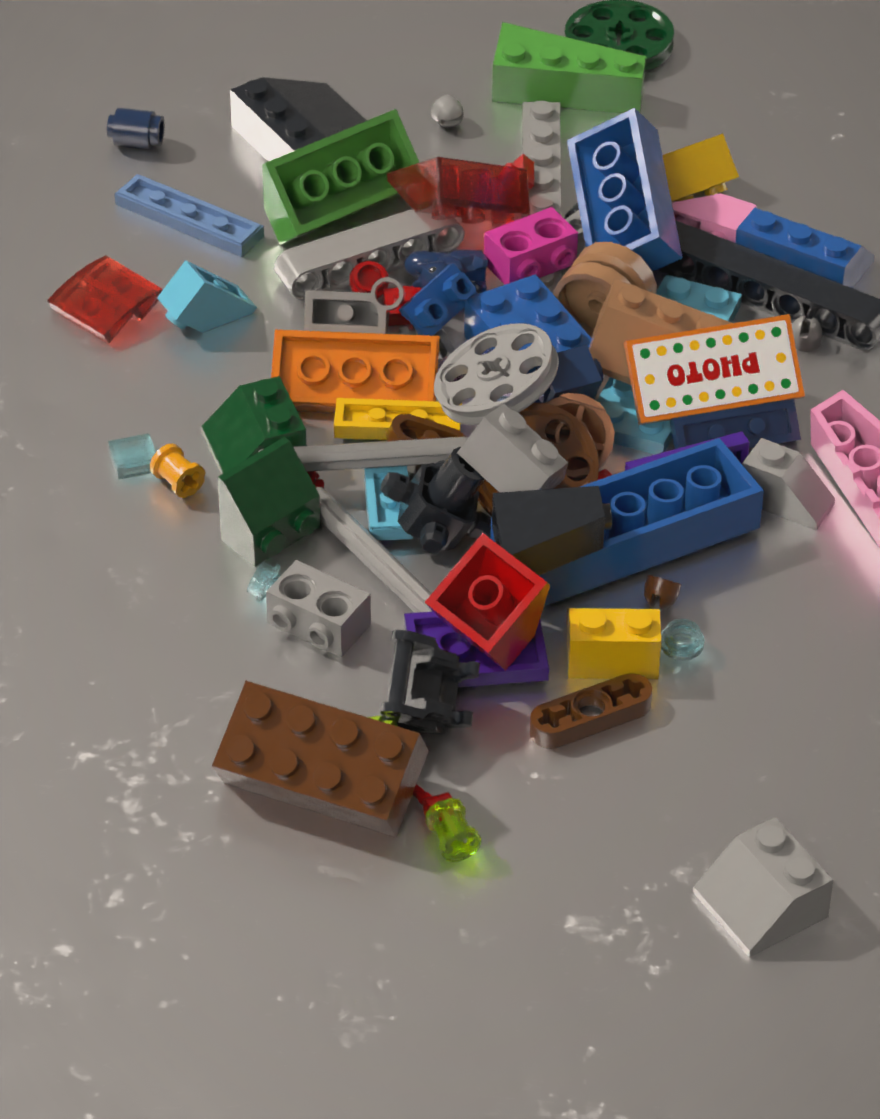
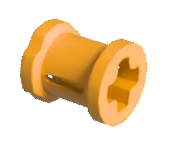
[150,443,206,498]

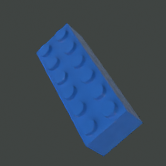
[491,438,764,606]

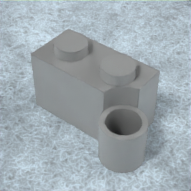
[304,277,405,334]

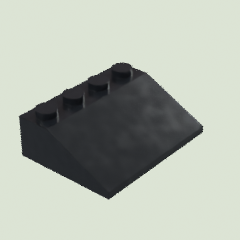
[230,77,367,161]

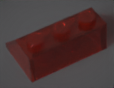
[387,157,530,227]

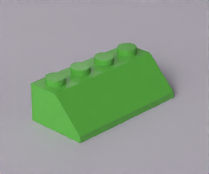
[262,109,427,245]

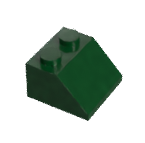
[201,376,307,474]
[217,437,321,567]

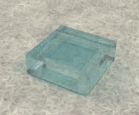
[108,433,156,480]

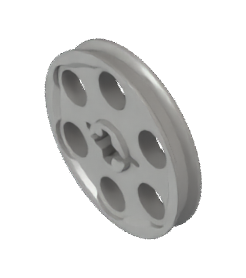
[434,323,559,425]

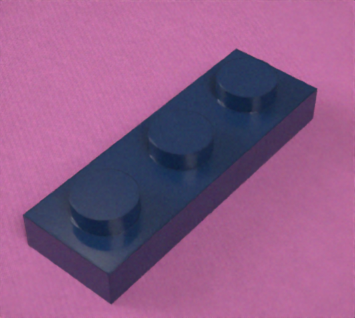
[669,399,801,449]

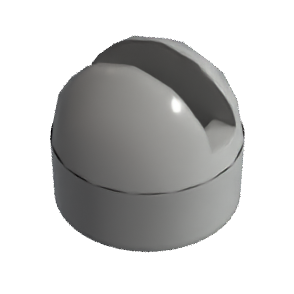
[431,94,464,128]
[792,316,822,351]

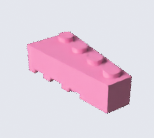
[810,390,880,548]

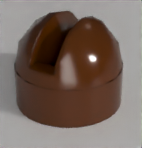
[644,575,682,610]

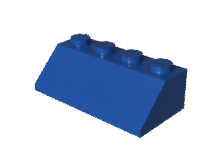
[567,108,682,272]

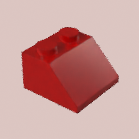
[424,533,550,671]

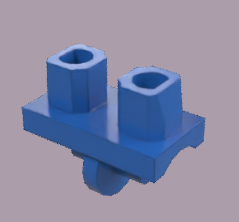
[399,263,478,336]

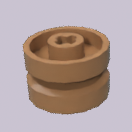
[553,242,657,338]

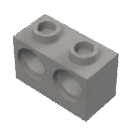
[266,560,371,657]

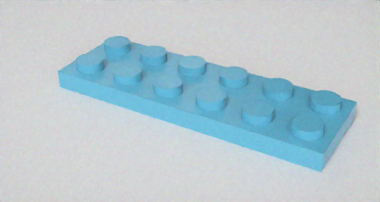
[597,275,742,455]

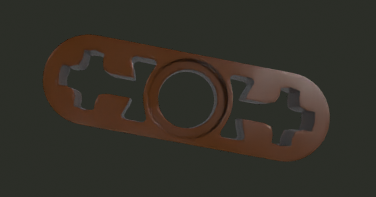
[530,673,653,749]

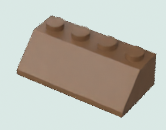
[589,279,731,385]

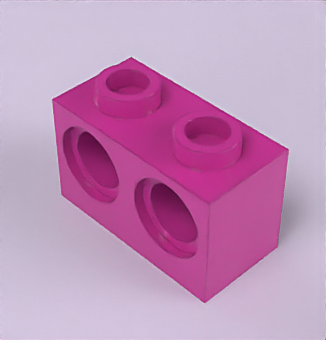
[484,207,578,285]

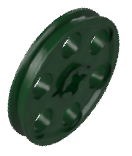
[565,0,674,72]

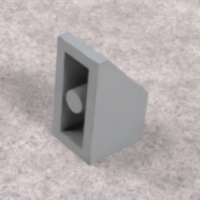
[742,438,835,530]

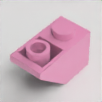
[672,193,757,243]

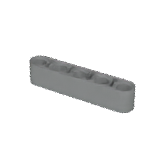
[274,202,465,300]

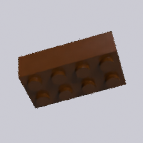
[212,681,429,837]

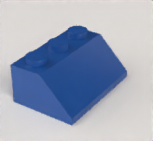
[735,208,875,288]

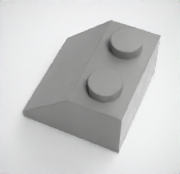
[457,404,568,493]
[693,817,833,957]

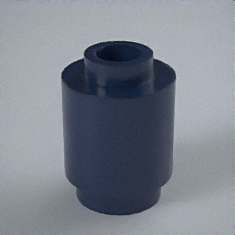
[107,108,165,149]

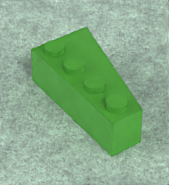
[492,22,646,113]

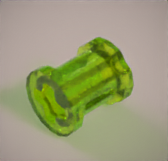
[425,798,482,862]

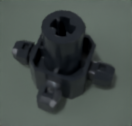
[380,447,492,555]

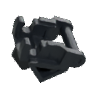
[380,630,480,734]

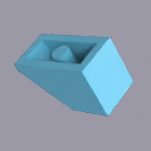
[157,260,257,333]

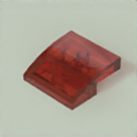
[47,255,163,344]

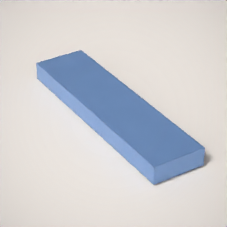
[114,174,264,257]

